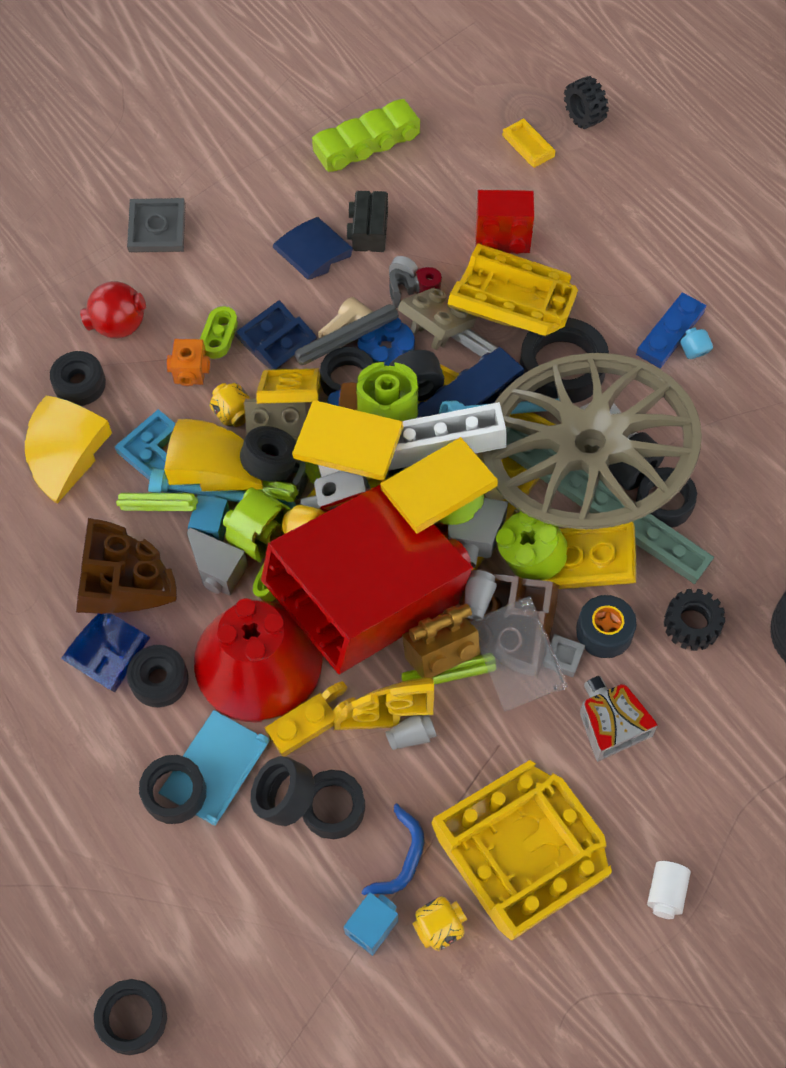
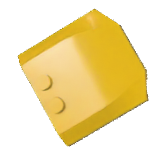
[447,244,578,336]
[431,760,612,941]

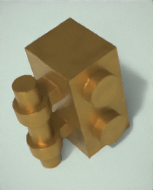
[402,604,480,678]

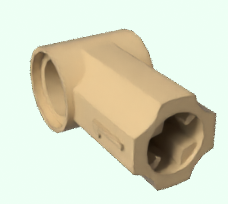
[318,297,373,348]

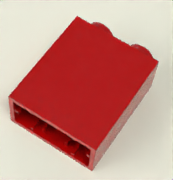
[261,484,473,675]

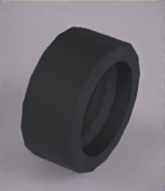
[320,347,374,396]
[636,467,698,528]
[139,755,206,824]
[250,756,315,826]
[303,769,365,840]
[93,979,167,1055]

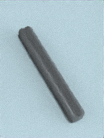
[295,304,399,365]

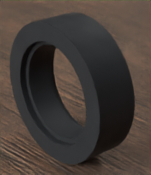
[520,318,609,403]

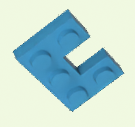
[115,409,185,493]

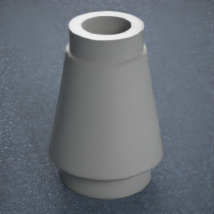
[465,570,497,621]
[385,715,437,750]

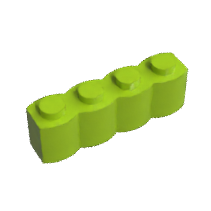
[312,99,420,172]

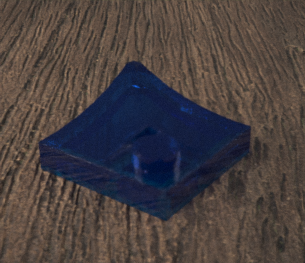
[61,613,150,692]

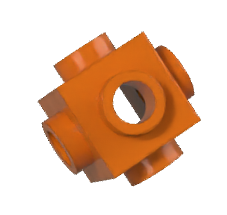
[167,339,210,386]

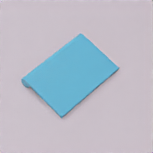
[158,710,270,826]

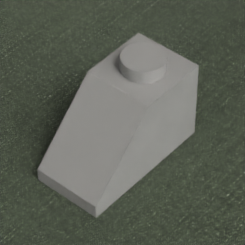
[187,528,248,596]

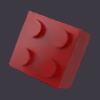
[475,190,534,254]

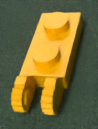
[264,681,356,756]

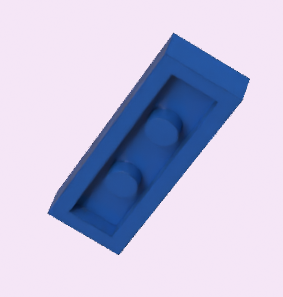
[636,292,707,369]

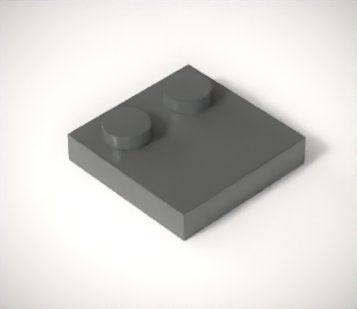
[127,198,186,252]

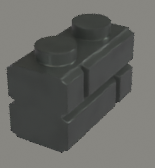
[347,190,388,252]

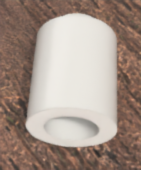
[647,861,691,919]

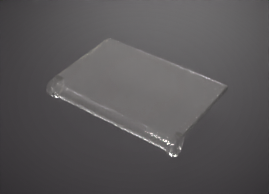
[470,597,568,712]

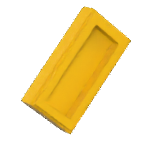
[502,118,556,168]

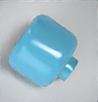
[680,328,713,359]

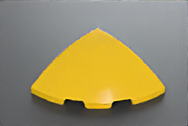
[25,396,112,504]
[164,419,263,492]
[334,678,434,730]

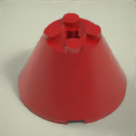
[194,598,323,723]

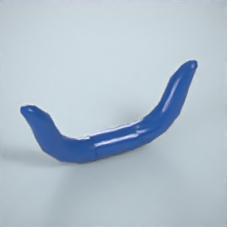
[361,803,425,895]

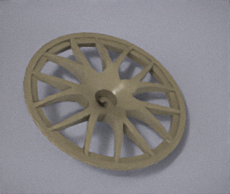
[482,353,702,529]

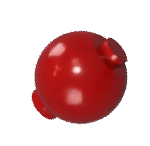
[80,281,146,339]

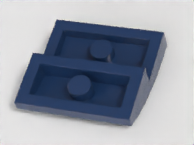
[273,217,353,280]
[235,300,317,370]

